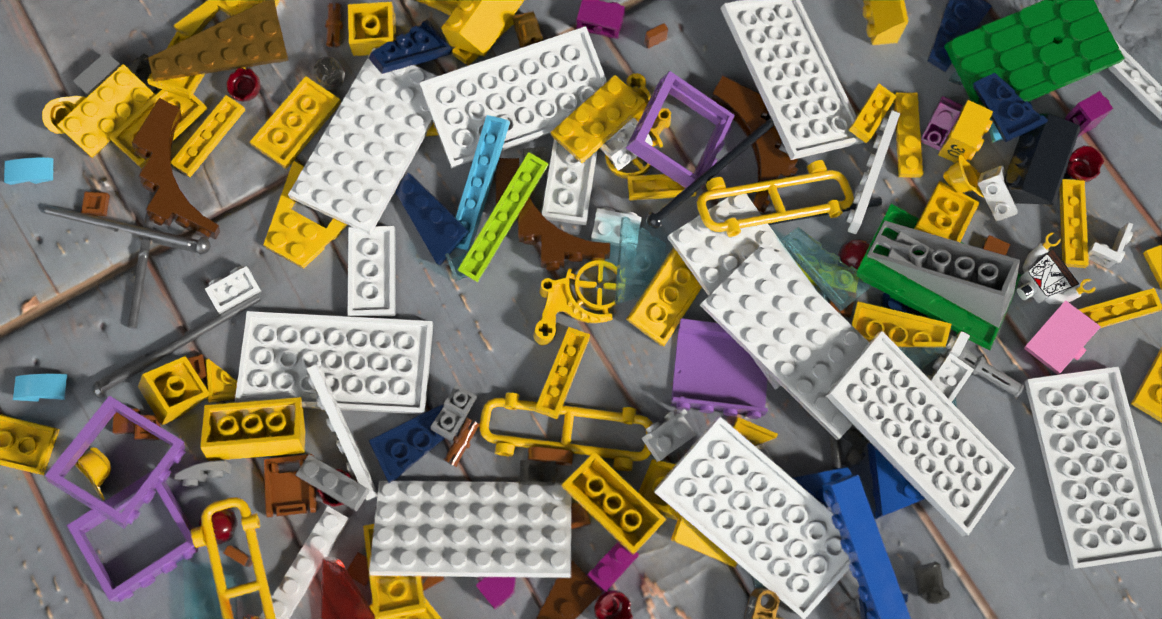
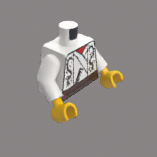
[1017,232,1096,304]

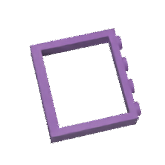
[626,71,735,188]
[45,396,186,529]
[67,471,201,602]

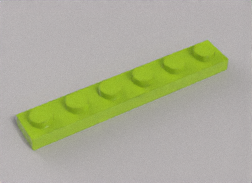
[458,152,548,282]

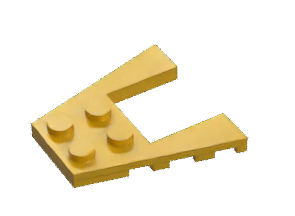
[174,0,280,69]
[263,161,348,269]

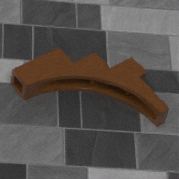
[711,76,798,213]
[132,98,220,240]
[496,158,610,271]

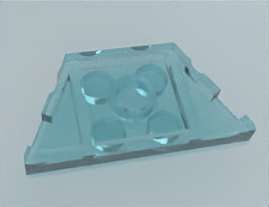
[615,216,666,304]
[183,560,238,619]

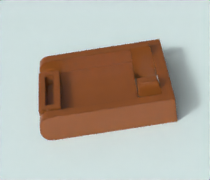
[264,454,317,518]

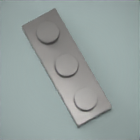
[296,455,370,512]

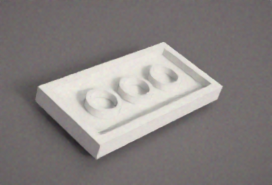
[542,139,598,225]
[348,226,395,317]

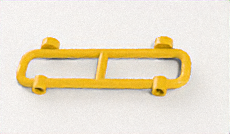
[697,160,854,237]
[480,393,653,471]
[191,497,276,619]

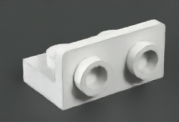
[600,118,653,170]
[591,207,642,249]
[205,266,261,314]
[926,354,974,402]
[641,409,696,462]

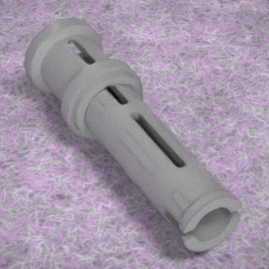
[957,346,1024,398]

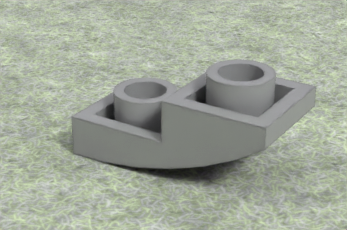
[431,385,477,441]
[175,461,232,487]

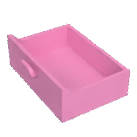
[1024,300,1101,375]

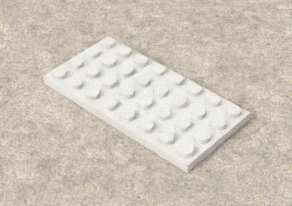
[720,0,864,160]
[419,26,607,168]
[288,48,437,235]
[667,194,816,389]
[700,241,869,440]
[235,311,433,414]
[826,331,1015,537]
[1024,367,1162,569]
[654,416,851,619]
[369,481,571,578]

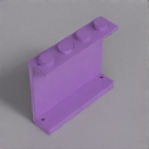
[671,319,768,419]

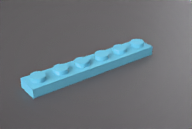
[456,115,510,251]

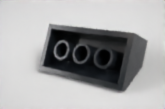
[1004,113,1081,205]

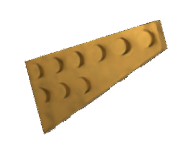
[148,0,288,82]

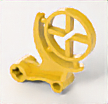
[605,73,671,179]
[533,260,625,346]

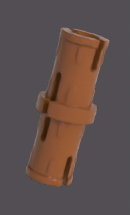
[325,2,343,48]
[443,418,480,467]

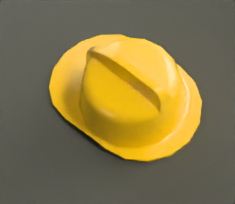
[42,96,86,134]
[943,155,984,197]
[75,447,111,501]

